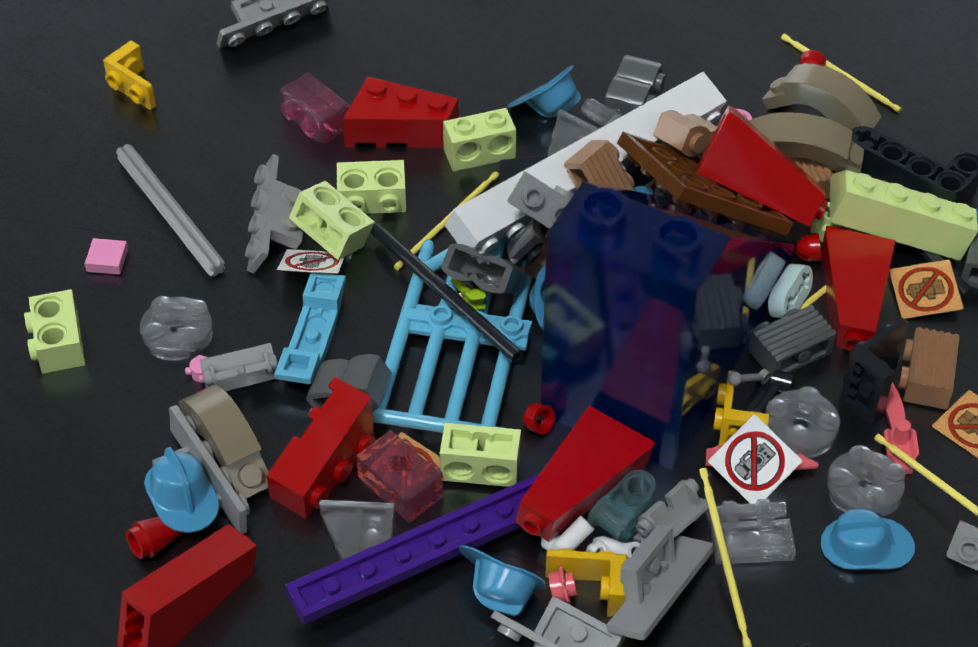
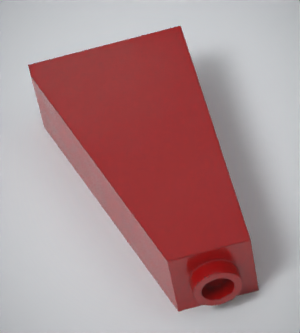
[697,105,828,227]
[821,226,896,351]
[515,406,655,542]
[117,524,257,647]

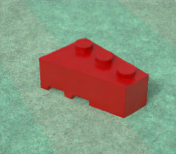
[343,76,459,148]
[267,376,376,519]

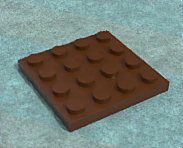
[617,131,794,236]

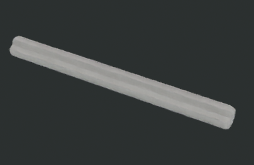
[116,144,225,277]

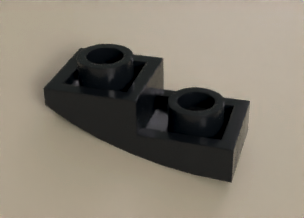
[507,219,547,265]

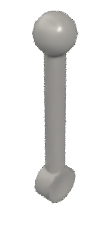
[727,368,771,386]

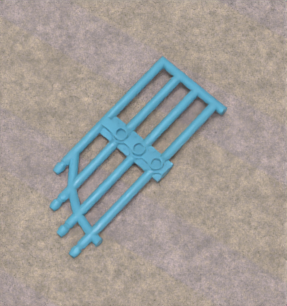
[372,236,532,433]

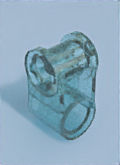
[587,470,656,543]

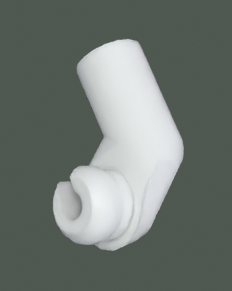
[541,515,595,554]
[586,536,640,560]

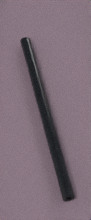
[370,223,524,363]

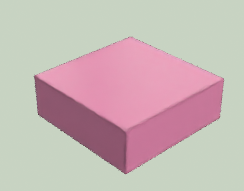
[85,238,128,274]

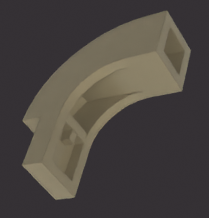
[762,64,881,130]
[749,112,865,174]
[178,385,269,498]

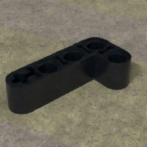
[851,126,978,204]

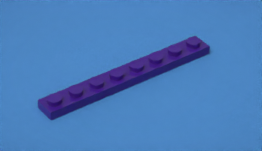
[285,474,539,625]

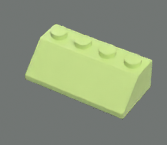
[830,170,978,261]

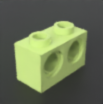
[443,108,516,172]
[337,160,406,214]
[289,181,375,260]
[24,289,86,374]
[440,423,521,487]

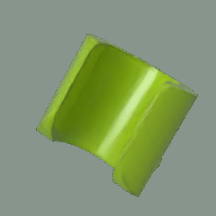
[451,278,486,310]

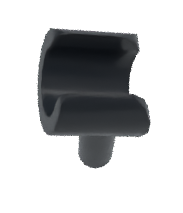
[754,370,794,413]

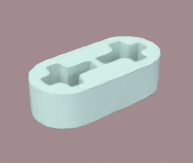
[768,264,813,319]

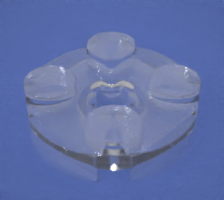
[140,296,213,360]
[765,386,840,458]
[826,445,905,517]

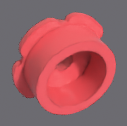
[548,566,577,605]

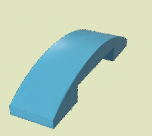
[274,272,346,384]

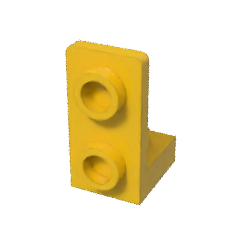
[103,40,156,110]
[713,371,769,446]
[545,548,627,616]

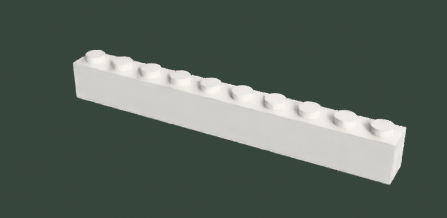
[444,72,727,253]

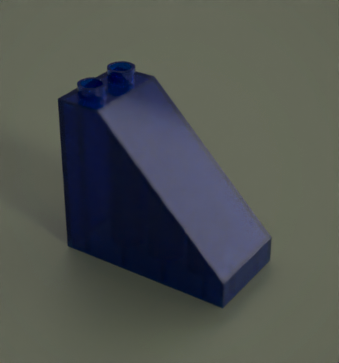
[541,181,794,471]

